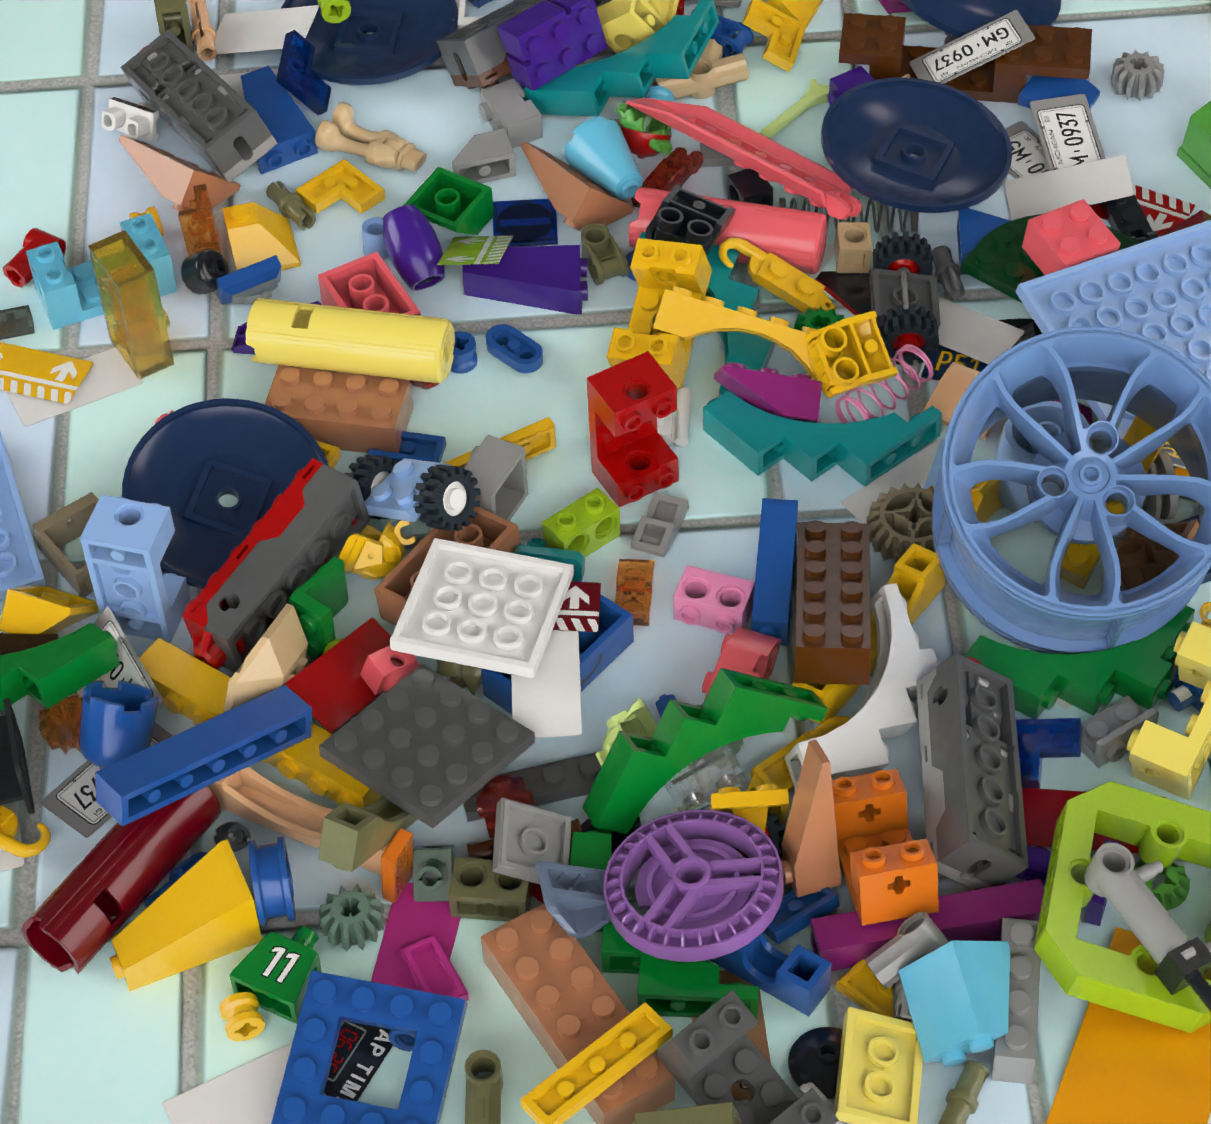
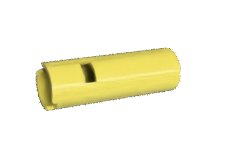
[246,298,455,384]

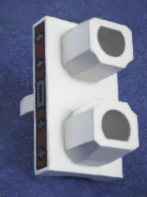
[102,97,159,143]

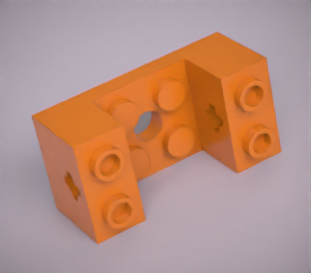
[832,768,939,926]

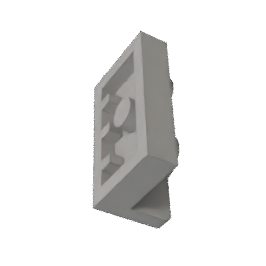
[1069,696,1159,768]

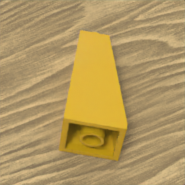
[109,839,262,991]

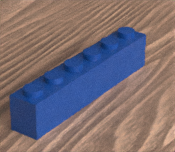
[95,685,312,827]

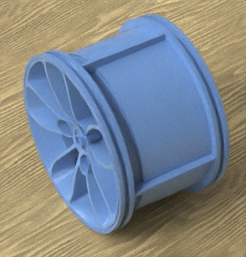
[931,326,1211,654]

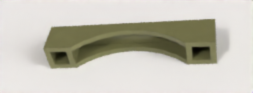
[318,796,418,872]

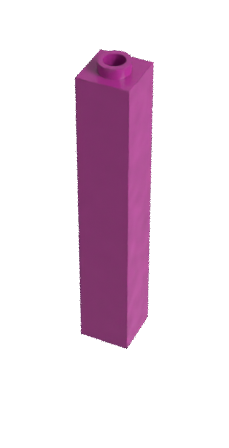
[810,879,1044,971]

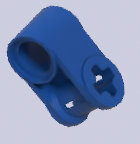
[710,15,754,58]

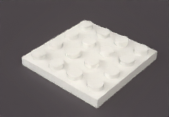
[390,538,574,679]

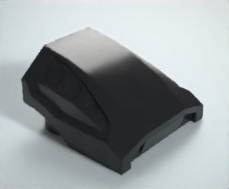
[645,184,735,256]

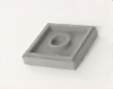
[492,797,572,884]

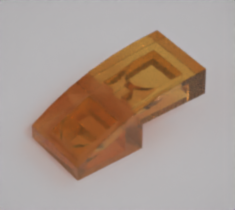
[615,559,655,626]

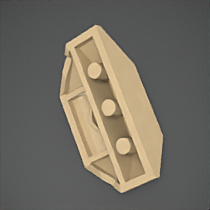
[223,604,310,712]

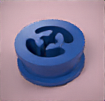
[248,836,296,926]

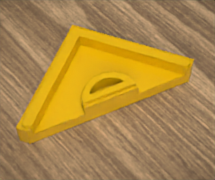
[835,959,894,1017]

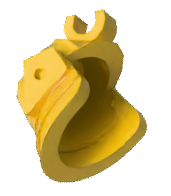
[338,519,417,580]

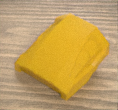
[806,311,899,399]

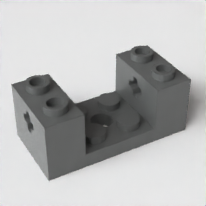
[656,990,839,1124]

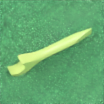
[759,79,829,139]

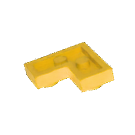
[742,0,807,72]
[295,159,386,214]

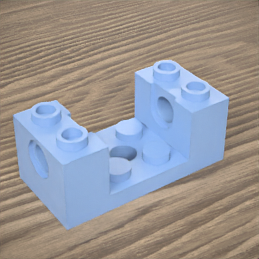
[80,494,190,643]

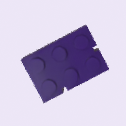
[497,0,607,91]

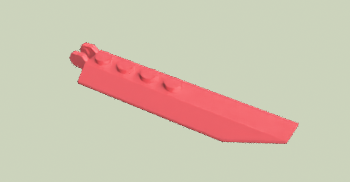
[626,98,862,220]

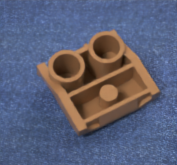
[1117,519,1199,590]

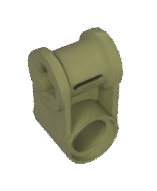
[581,223,629,285]

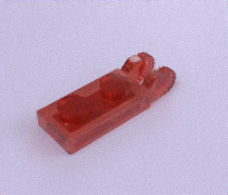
[631,147,704,208]

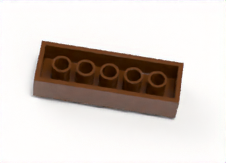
[794,520,871,685]

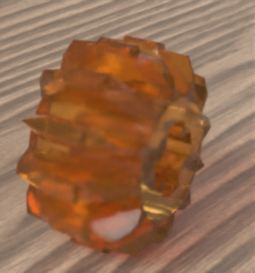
[39,692,83,755]

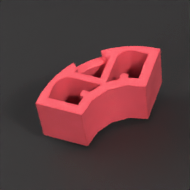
[702,627,782,700]

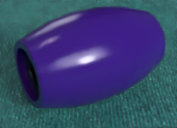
[382,204,445,291]

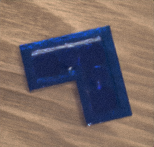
[276,30,332,116]
[1016,718,1083,789]

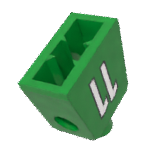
[229,926,322,1024]

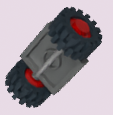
[869,231,941,365]

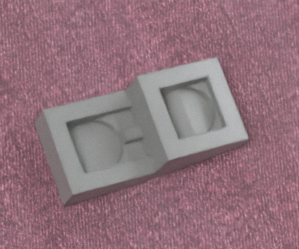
[630,492,689,557]

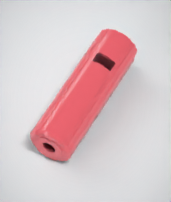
[628,187,828,274]

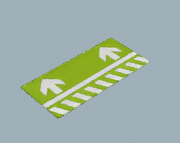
[437,236,513,265]

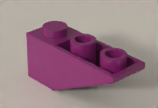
[714,363,822,423]

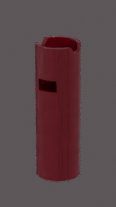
[21,786,221,974]

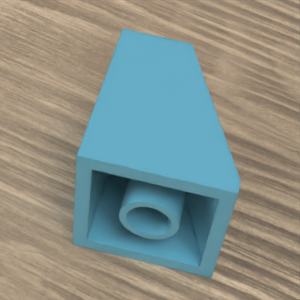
[898,940,1010,1067]

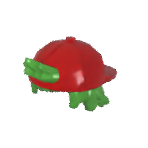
[610,102,673,159]

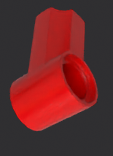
[3,228,66,288]

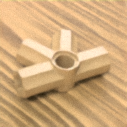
[653,39,749,99]

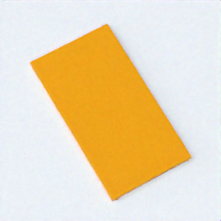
[1046,927,1211,1124]

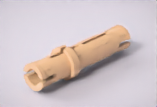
[187,0,217,61]

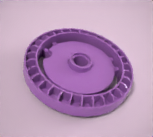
[603,810,784,962]

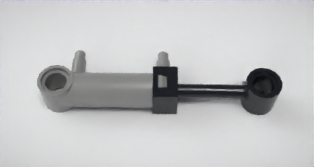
[1084,842,1211,1012]

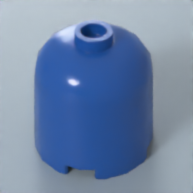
[79,681,159,770]

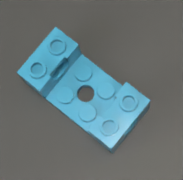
[26,213,178,330]

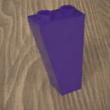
[462,245,588,314]

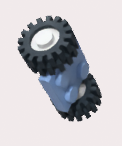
[345,455,481,531]

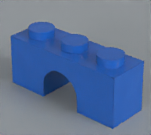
[709,931,832,1017]

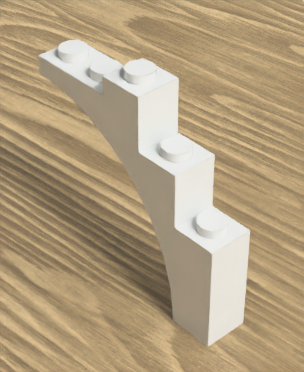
[784,583,941,791]

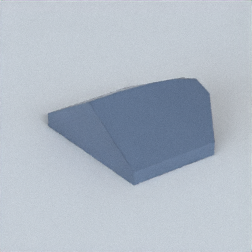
[535,861,611,938]

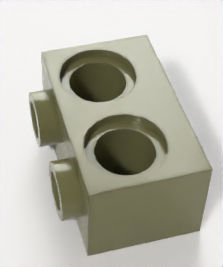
[448,856,534,922]

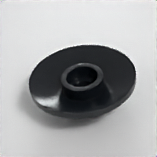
[788,1027,842,1099]

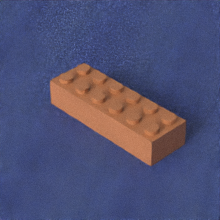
[481,903,675,1124]

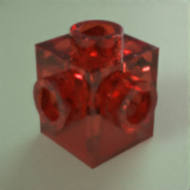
[477,775,535,839]

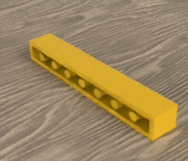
[139,637,382,808]

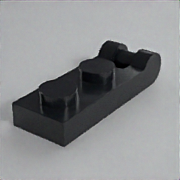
[1099,195,1159,243]

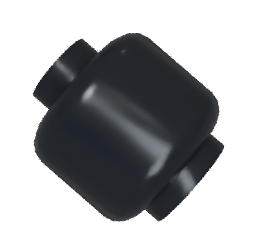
[181,249,230,295]

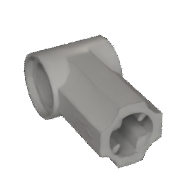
[865,911,949,989]

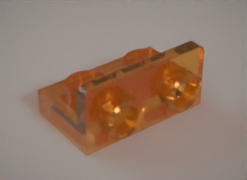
[178,184,222,256]

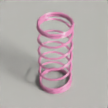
[835,344,934,423]

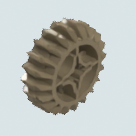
[866,482,936,564]

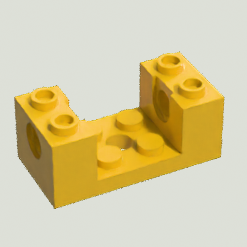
[606,238,712,389]

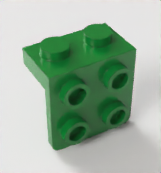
[289,556,349,658]

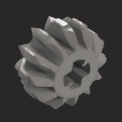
[1111,50,1165,101]

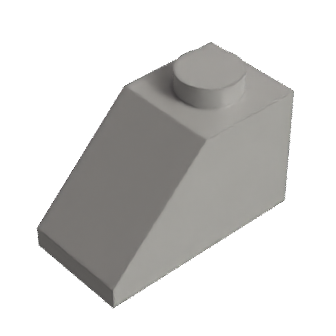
[452,128,516,184]

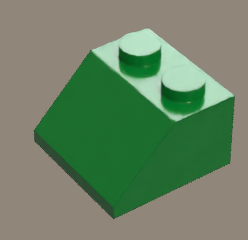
[403,167,495,235]

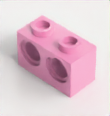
[673,565,755,634]

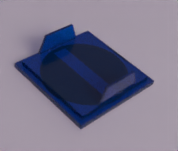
[493,198,558,247]

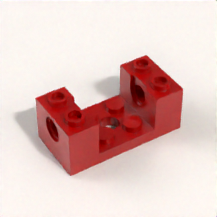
[586,351,679,507]

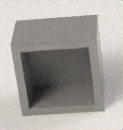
[464,434,529,521]

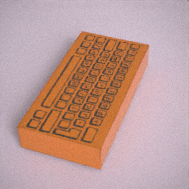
[381,828,413,904]

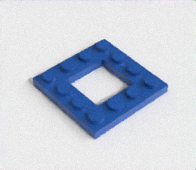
[271,970,468,1124]

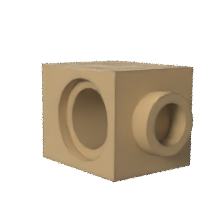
[834,222,872,273]

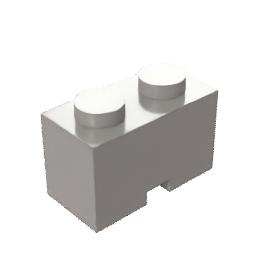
[478,78,543,148]

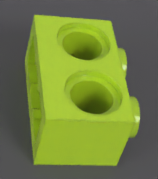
[542,487,621,558]

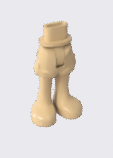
[315,102,426,172]

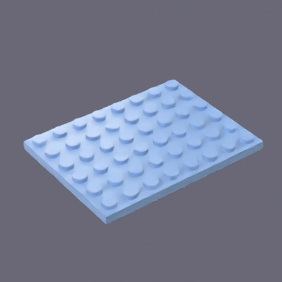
[1016,220,1211,440]

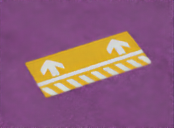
[0,342,94,404]

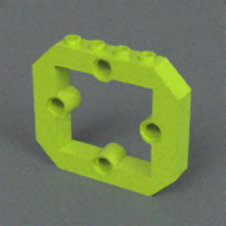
[1034,781,1211,1033]

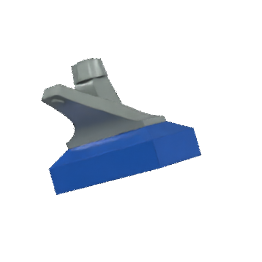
[216,255,282,305]

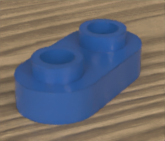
[485,324,543,373]

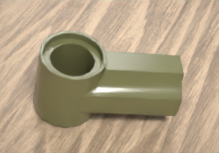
[464,1049,504,1124]

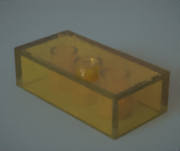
[88,230,174,380]

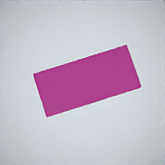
[371,883,461,991]

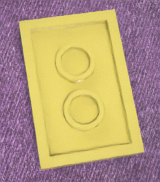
[834,1006,923,1124]

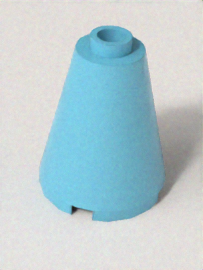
[564,116,643,200]

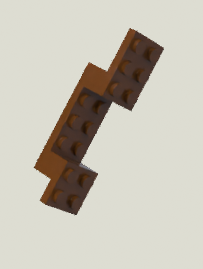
[839,13,1092,103]

